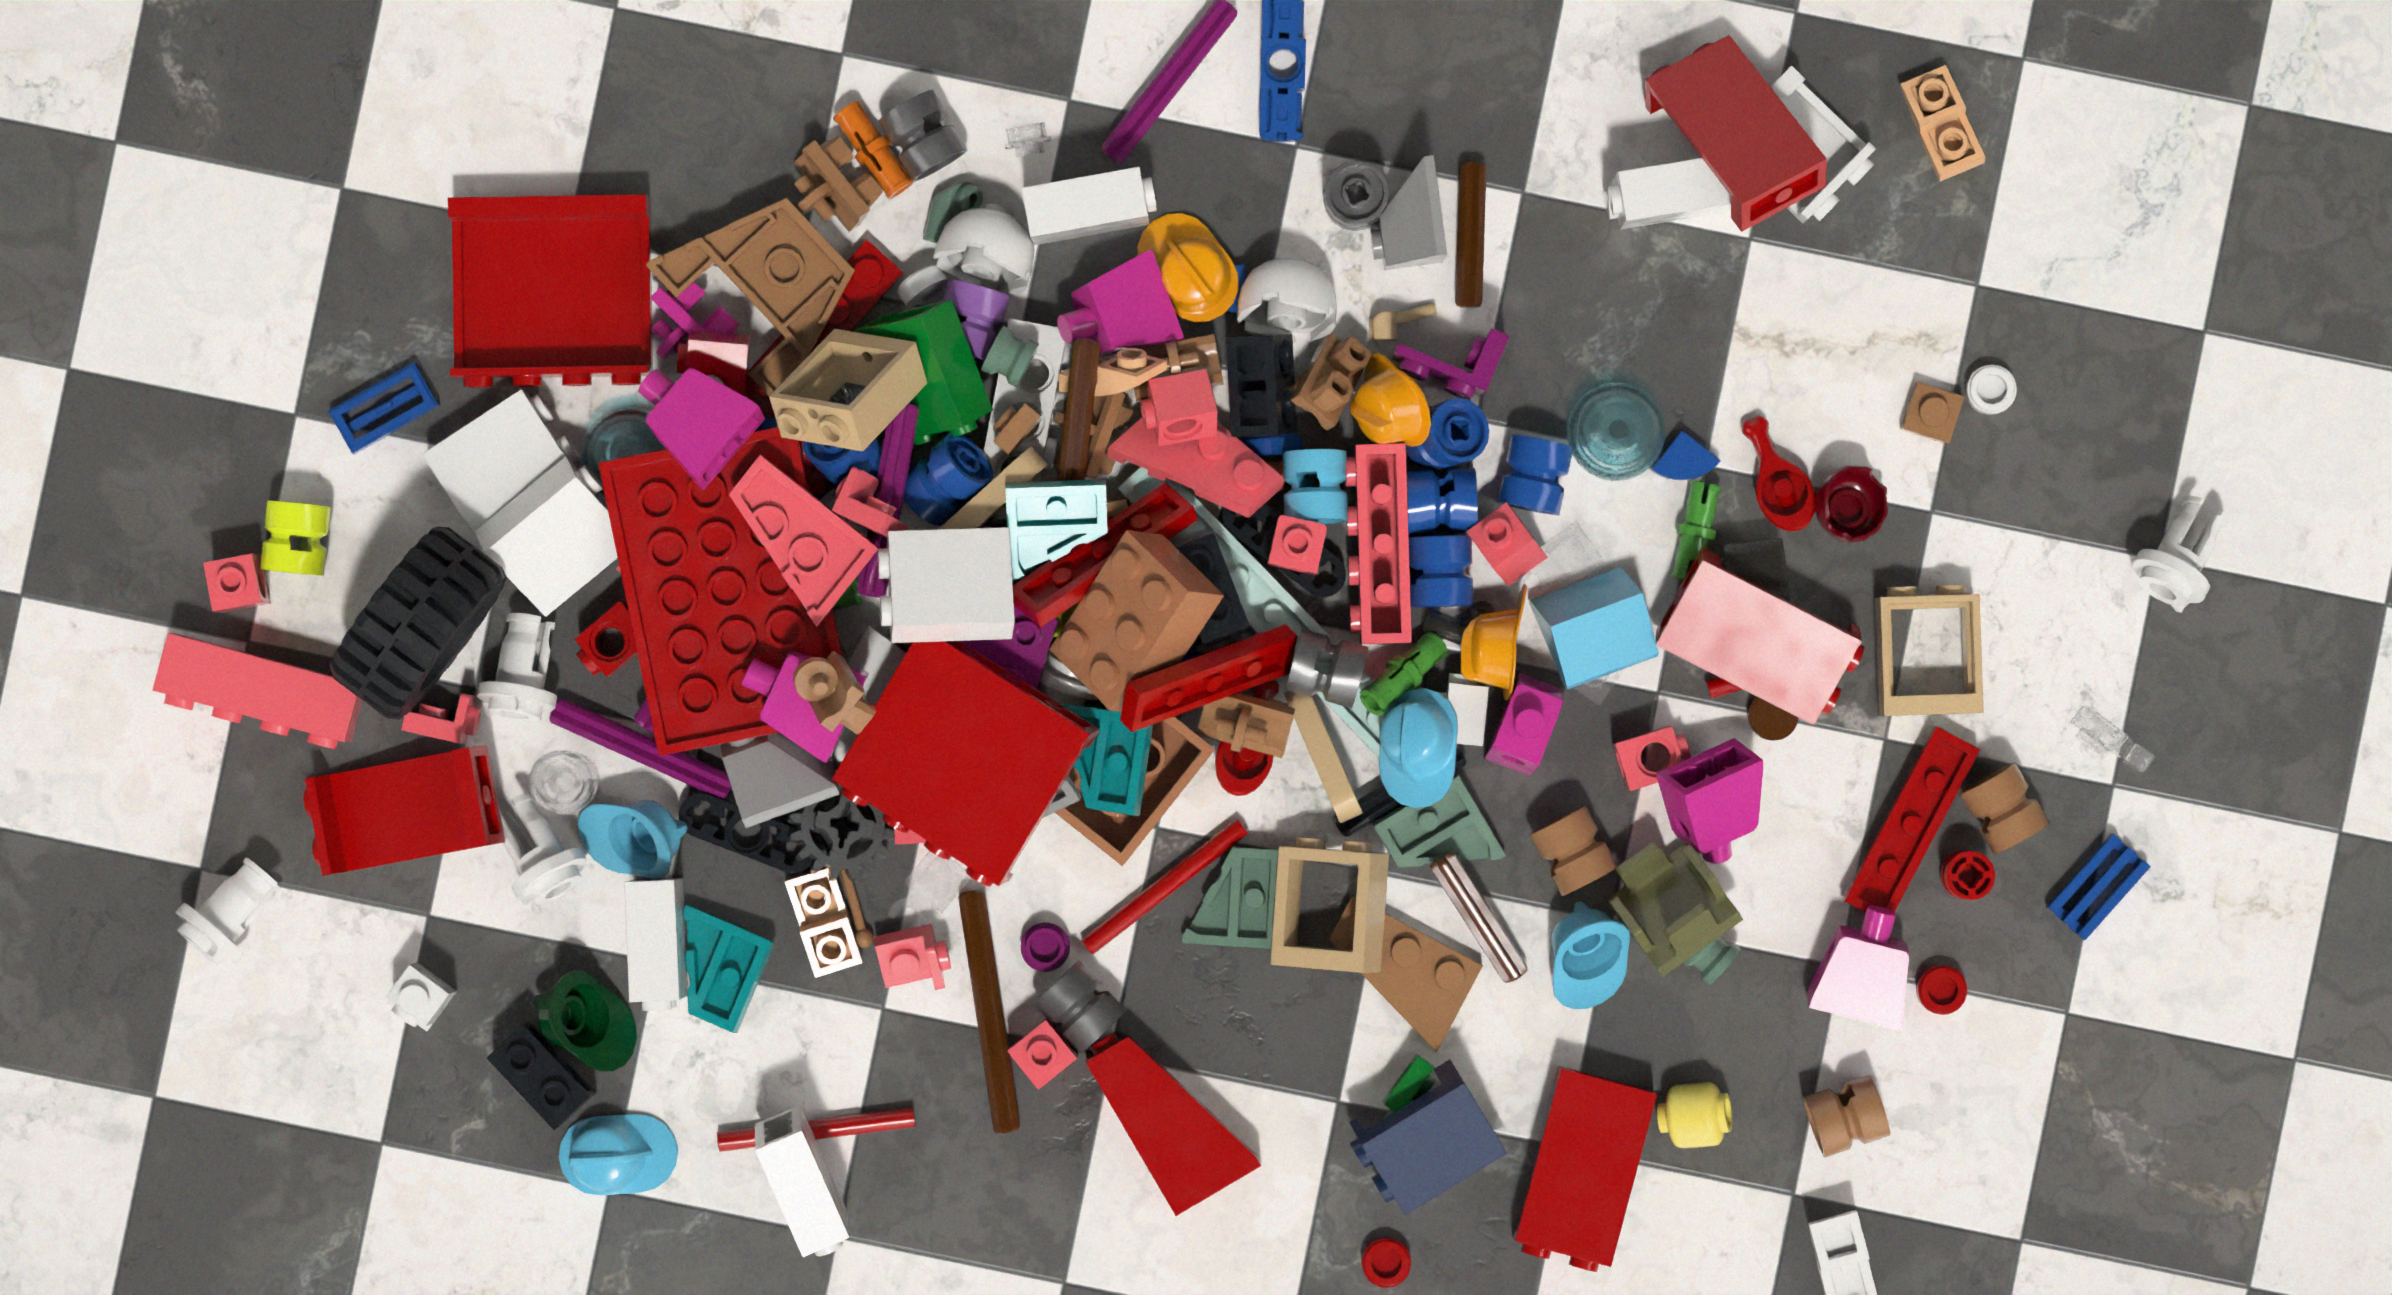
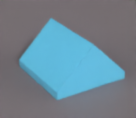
[1529,567,1659,690]

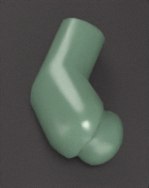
[923,182,983,243]

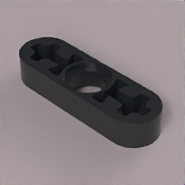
[1222,504,1346,598]
[679,793,816,873]

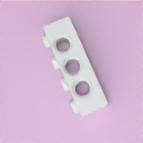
[984,318,1073,521]

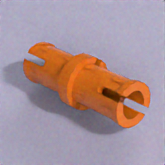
[833,101,914,200]

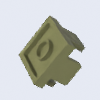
[1605,841,1743,977]

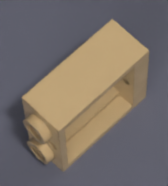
[769,329,927,452]
[1875,585,1984,716]
[1271,837,1389,973]

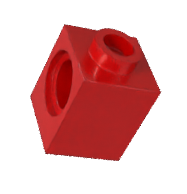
[574,601,638,678]

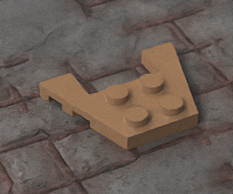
[646,198,855,396]

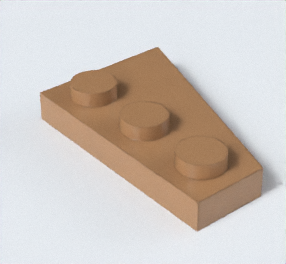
[1329,896,1483,1053]

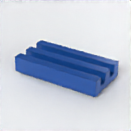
[328,362,440,455]
[2046,833,2151,940]

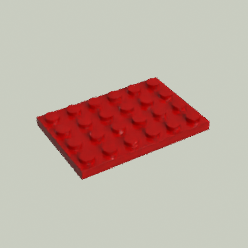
[598,427,843,756]

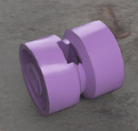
[943,279,1010,362]

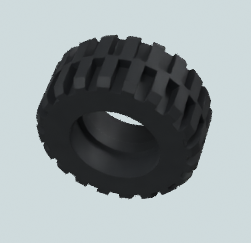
[330,526,506,720]

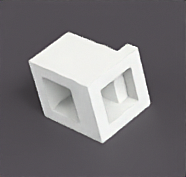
[1439,673,1489,746]
[386,962,457,1032]

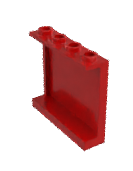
[448,194,653,388]
[832,641,1101,887]

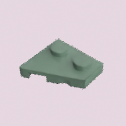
[1371,773,1506,868]
[1182,847,1278,949]

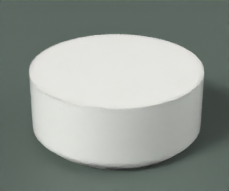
[897,264,948,307]
[1965,365,2017,415]

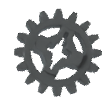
[787,783,895,881]

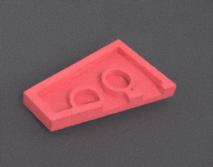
[1107,418,1284,518]
[729,454,880,627]

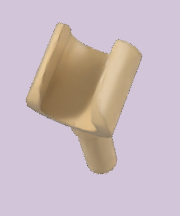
[1369,303,1437,341]

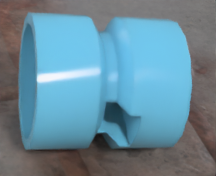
[1283,449,1348,524]

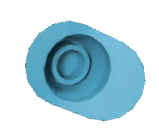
[1379,688,1458,808]
[577,800,688,879]
[1551,901,1630,1009]
[559,1114,678,1195]

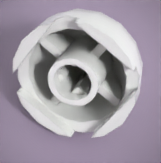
[933,204,1035,295]
[1237,253,1337,343]

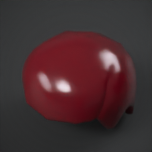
[1814,466,1888,543]

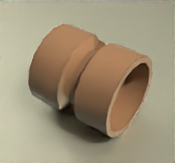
[1959,762,2050,854]
[1529,805,1618,896]
[1803,1075,1891,1158]

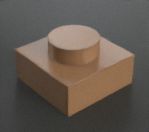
[1900,382,1964,445]
[993,403,1042,456]

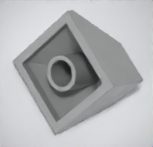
[1370,155,1447,270]
[720,732,839,828]

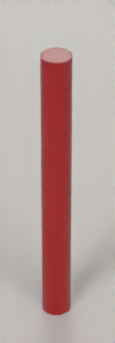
[1081,818,1248,955]
[717,1107,916,1152]

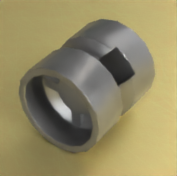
[878,89,968,182]
[1323,160,1389,231]
[1285,629,1369,708]
[1033,960,1127,1054]

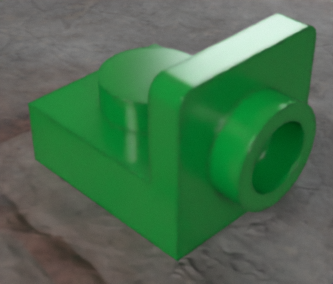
[1382,1053,1436,1117]

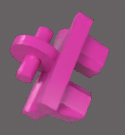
[650,282,740,360]

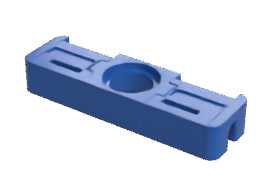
[1259,0,1306,142]

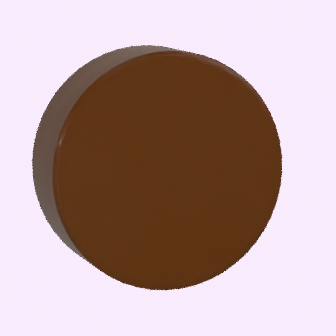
[1747,697,1798,741]

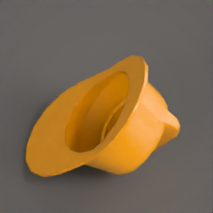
[1137,213,1239,322]
[1349,352,1431,447]
[1460,584,1527,701]

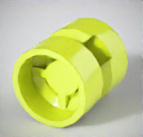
[260,500,331,576]

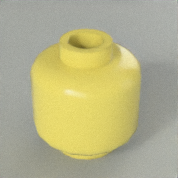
[1657,1082,1732,1149]

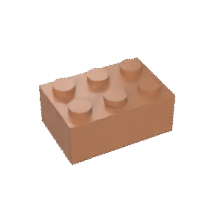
[1049,530,1224,712]
[1054,717,1215,867]

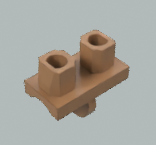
[794,136,883,232]
[1291,333,1372,431]
[1134,334,1224,402]
[1052,393,1133,479]
[793,651,876,734]
[1196,692,1295,758]

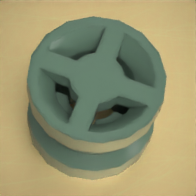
[981,326,1039,388]
[1683,937,1741,985]

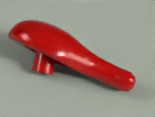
[1741,415,1815,532]
[1215,679,1279,796]

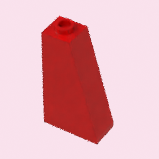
[1085,1032,1262,1216]

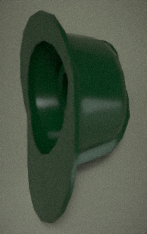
[533,971,637,1072]

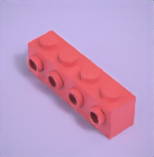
[1346,443,1412,645]
[152,633,363,749]

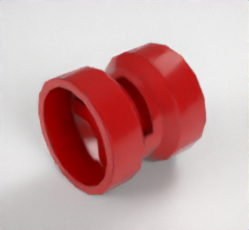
[1940,850,1995,901]

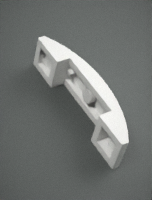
[1808,1210,1877,1295]

